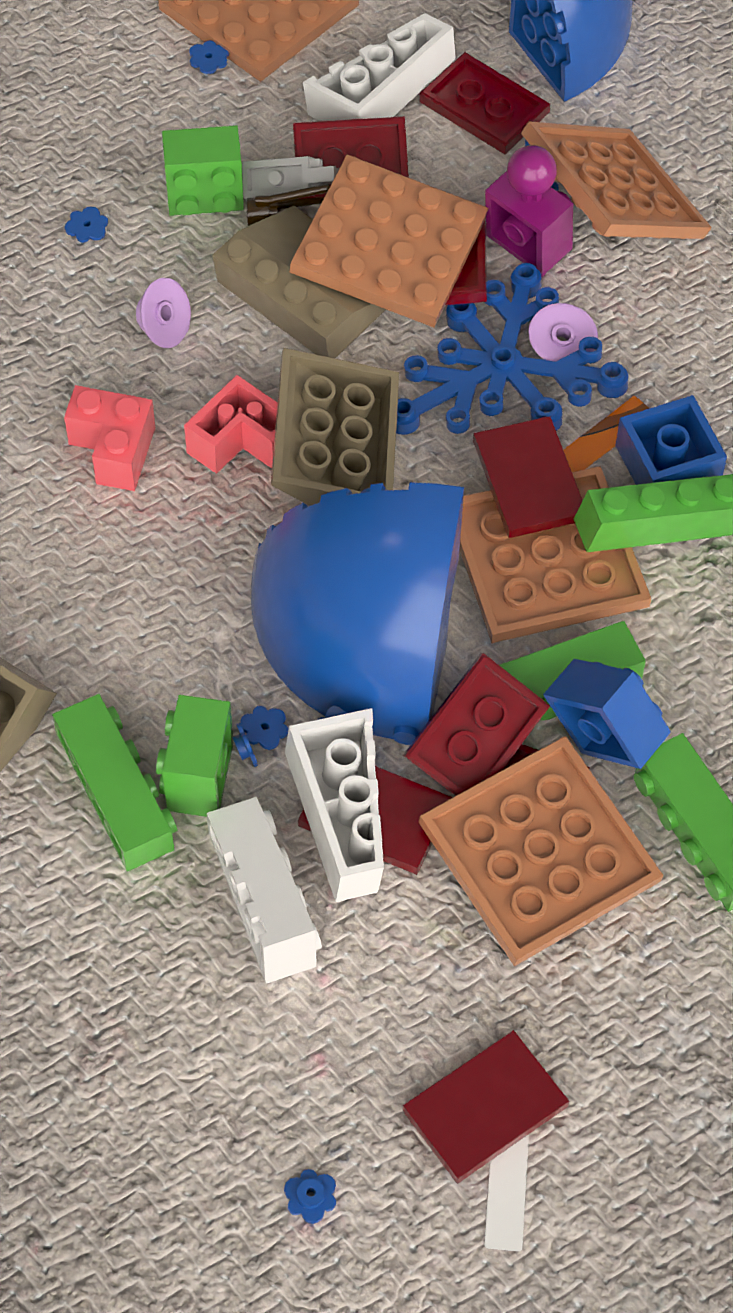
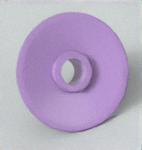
[136,278,191,348]
[529,303,598,361]

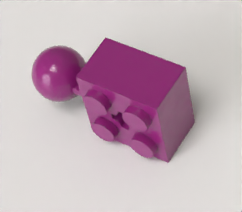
[485,145,574,277]

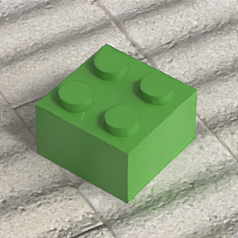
[162,125,244,216]
[156,695,234,817]

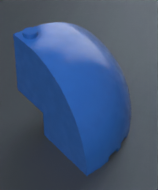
[509,0,633,102]
[251,482,464,745]

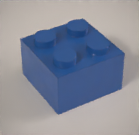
[615,395,727,485]
[543,659,671,769]

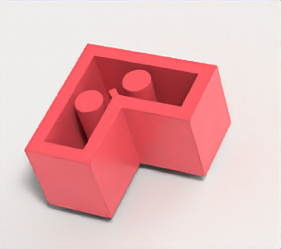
[184,375,278,474]
[64,385,156,491]

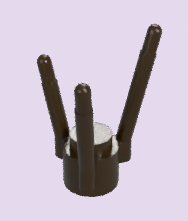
[247,184,330,226]

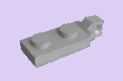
[241,156,340,200]

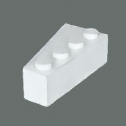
[303,13,456,121]
[285,708,384,902]

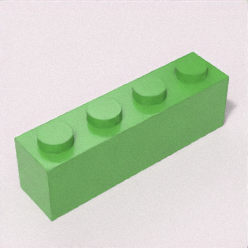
[574,474,733,552]
[499,621,646,720]
[52,694,178,872]
[634,733,733,912]

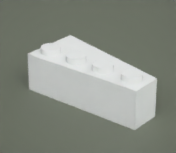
[207,797,322,984]

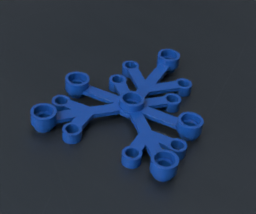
[396,263,628,435]

